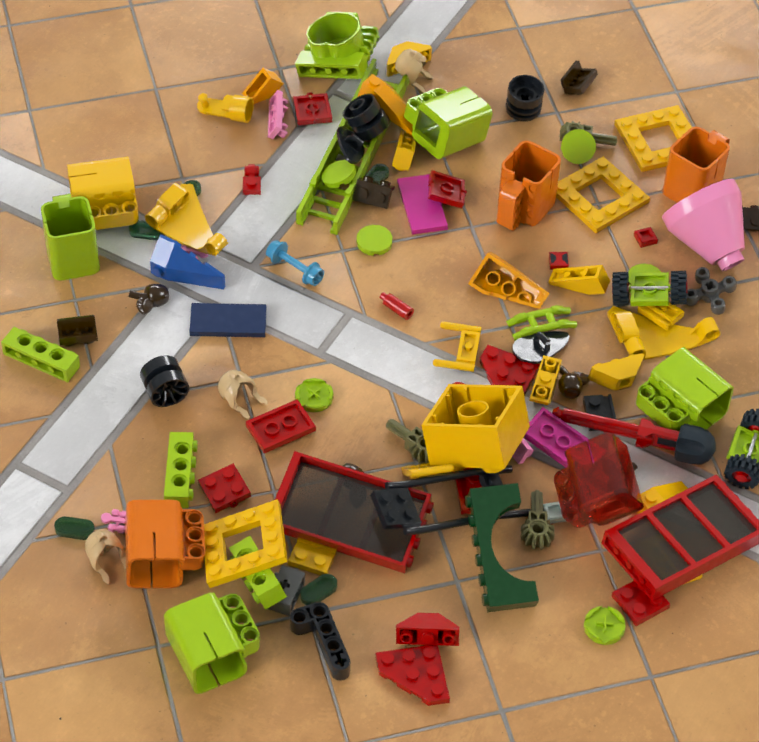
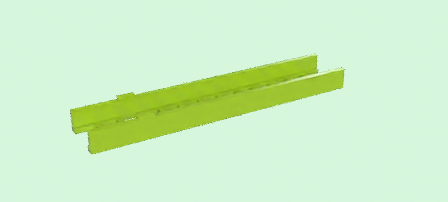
[296,58,410,235]

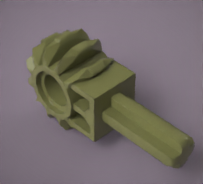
[559,121,617,146]
[386,419,429,463]
[521,490,555,550]

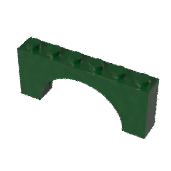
[465,483,539,612]

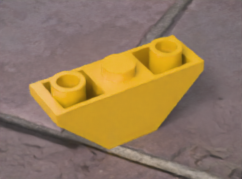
[386,41,432,77]
[588,353,644,391]
[529,355,562,405]

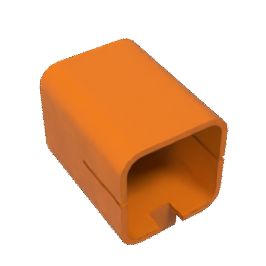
[663,127,730,203]
[497,141,561,231]
[125,500,205,588]

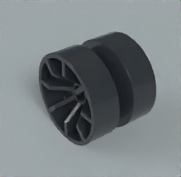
[343,94,390,141]
[140,355,190,407]

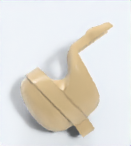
[395,49,433,93]
[218,370,268,419]
[85,529,126,585]

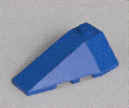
[150,234,225,290]

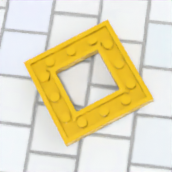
[614,105,692,172]
[556,156,650,233]
[204,499,288,588]

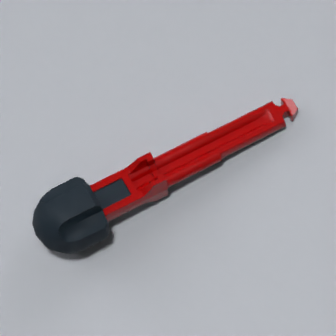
[552,407,716,465]

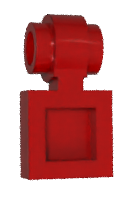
[243,164,261,195]

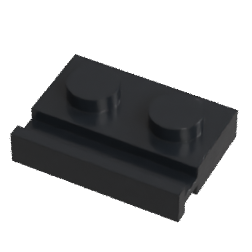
[583,394,616,431]

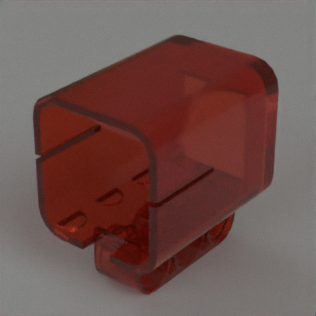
[554,433,644,528]

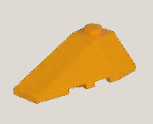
[358,74,413,136]
[468,252,550,309]

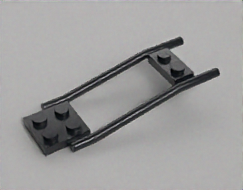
[370,465,531,535]

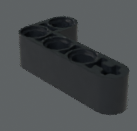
[290,602,350,681]

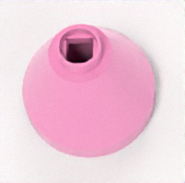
[662,179,745,272]

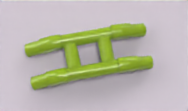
[506,305,577,341]

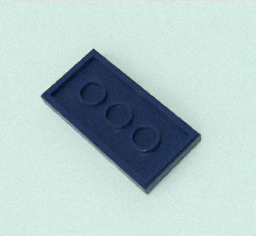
[189,303,267,337]

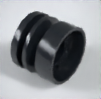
[505,75,544,121]

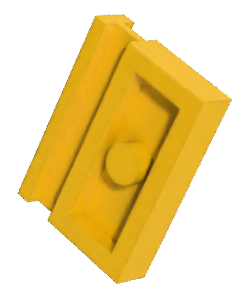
[637,302,684,331]
[288,537,337,577]

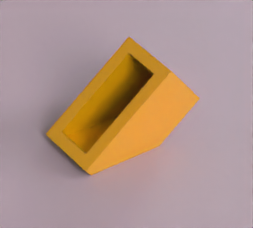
[242,68,284,104]

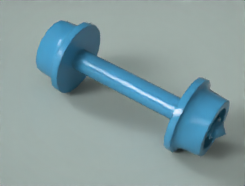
[266,240,324,286]

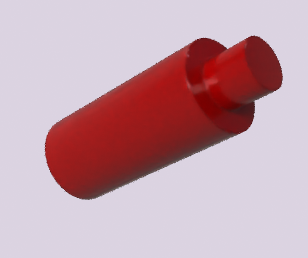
[379,292,414,320]

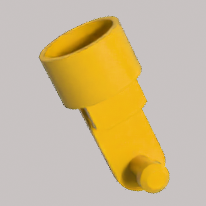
[197,93,254,123]

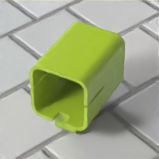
[404,86,492,159]
[41,194,100,281]
[636,347,734,431]
[164,593,260,694]

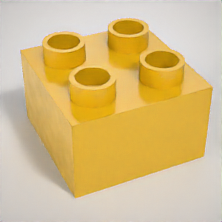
[421,384,530,473]

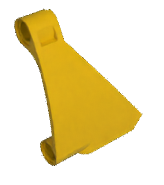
[145,183,229,256]
[607,305,721,360]

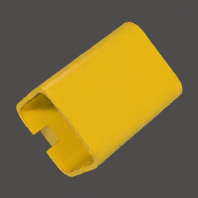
[67,156,139,230]

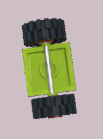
[612,271,688,306]
[724,409,759,489]

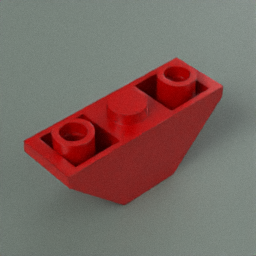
[396,612,460,646]

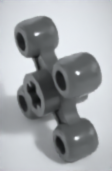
[687,267,737,315]

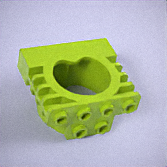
[295,12,380,79]

